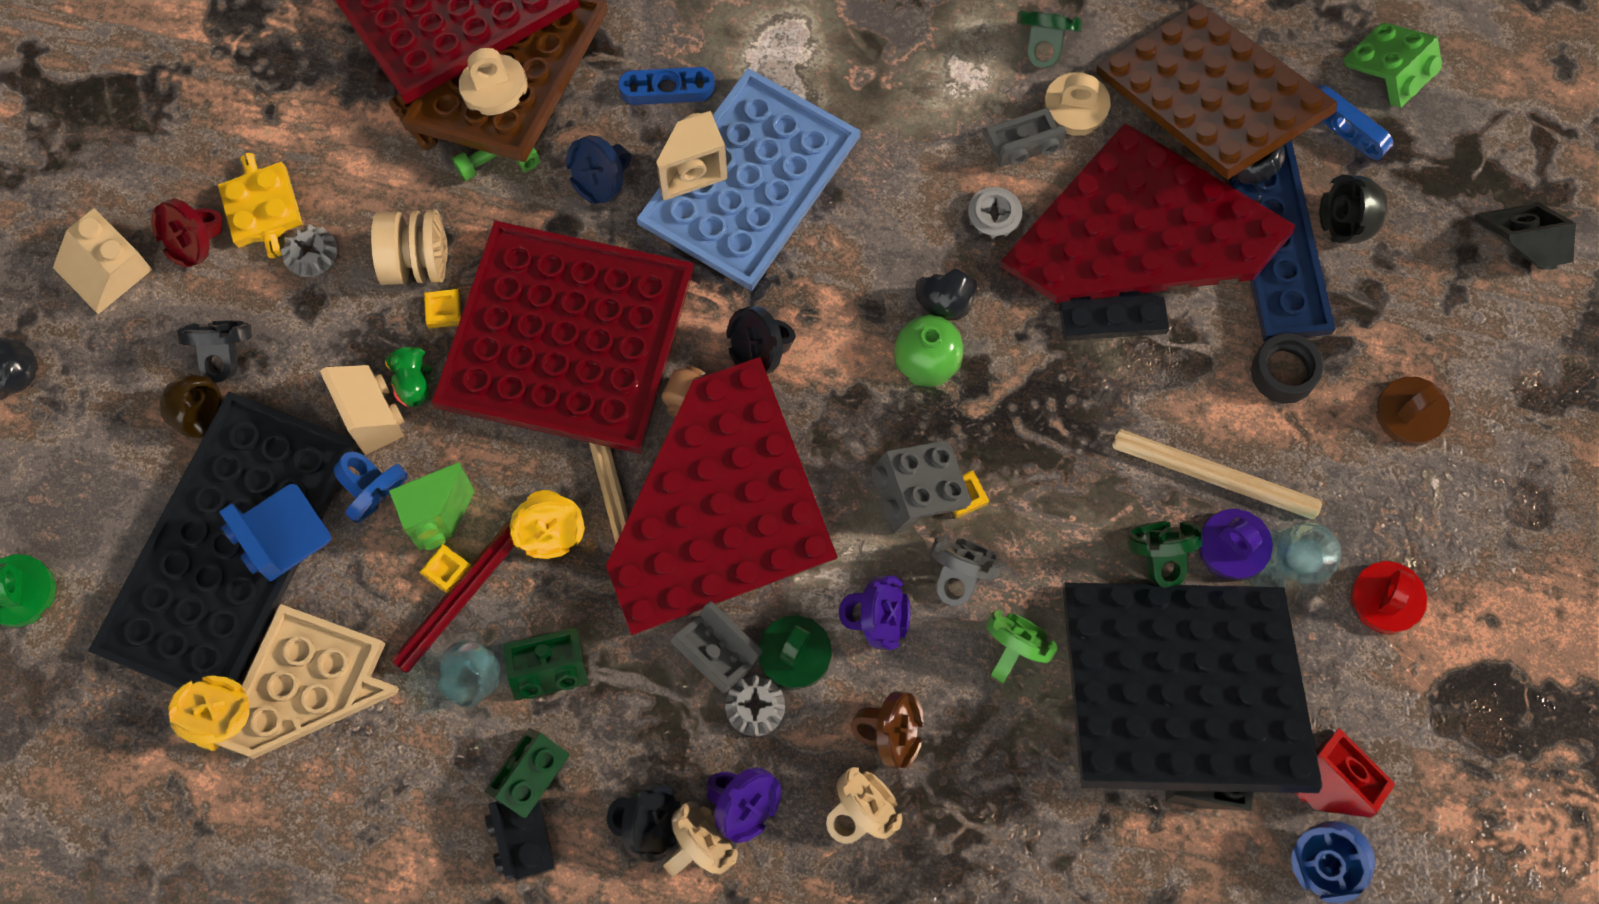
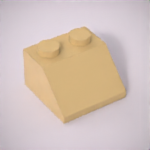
[656,111,728,201]
[53,208,152,314]
[319,365,405,455]

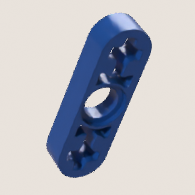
[618,67,715,105]
[1316,85,1393,160]

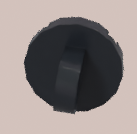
[726,306,796,374]
[177,320,252,383]
[607,782,681,863]

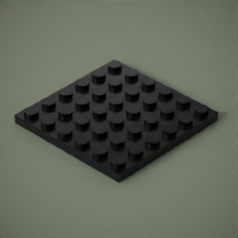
[1063,583,1323,794]

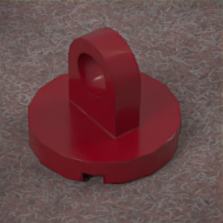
[151,198,222,268]

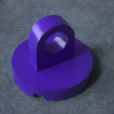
[1199,508,1273,581]
[838,575,911,650]
[706,767,781,843]

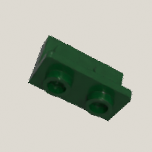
[503,627,588,701]
[484,728,569,818]

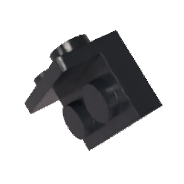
[485,799,557,883]

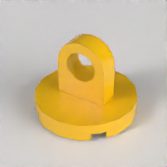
[510,490,585,559]
[168,676,250,751]

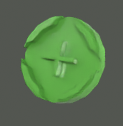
[985,610,1058,683]

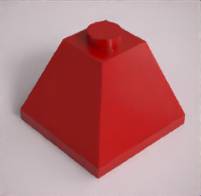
[1295,728,1395,818]

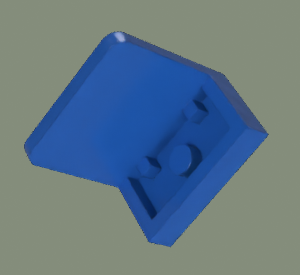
[219,484,332,582]

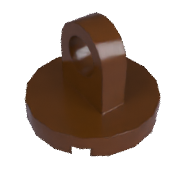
[1376,377,1451,446]
[850,691,924,768]

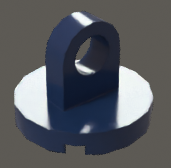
[565,135,632,204]

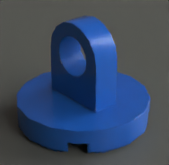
[334,452,408,523]

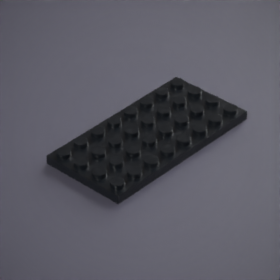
[88,391,359,689]

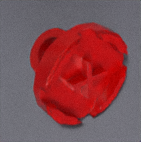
[1350,561,1427,635]

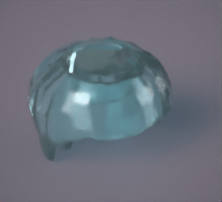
[1276,522,1341,585]
[437,640,501,708]

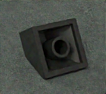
[1475,203,1576,270]

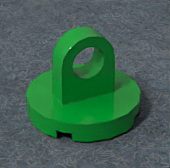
[0,554,57,628]

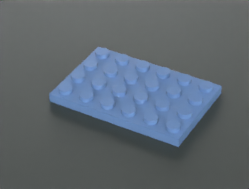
[637,68,861,291]

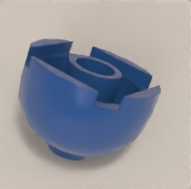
[1291,821,1376,904]

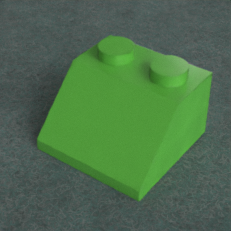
[389,462,475,551]

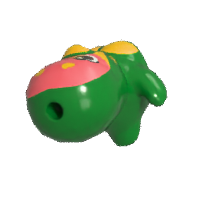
[384,347,431,408]

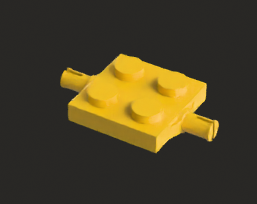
[218,153,303,258]

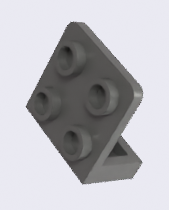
[871,441,971,534]

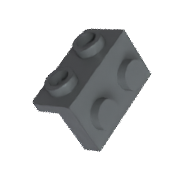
[985,108,1066,167]
[671,601,762,694]

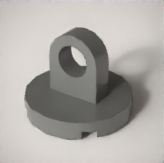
[930,536,1004,607]

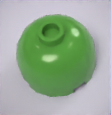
[893,315,964,387]

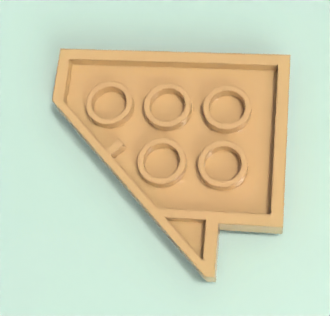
[215,604,399,759]

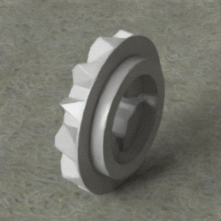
[967,187,1022,239]
[280,224,338,277]
[725,675,785,736]

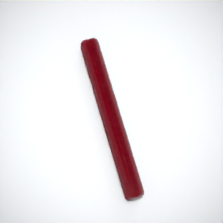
[391,521,515,673]

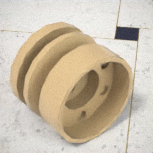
[371,210,448,285]

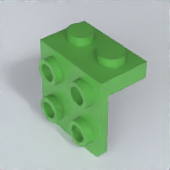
[1344,23,1442,108]

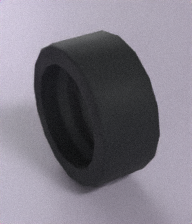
[1251,333,1324,404]

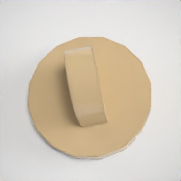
[459,48,528,115]
[1043,72,1111,136]
[826,767,902,844]
[662,801,738,877]

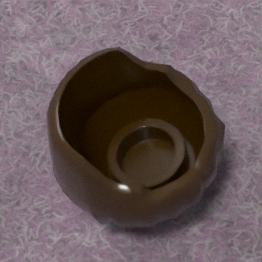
[159,374,222,438]

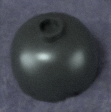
[1319,174,1388,244]

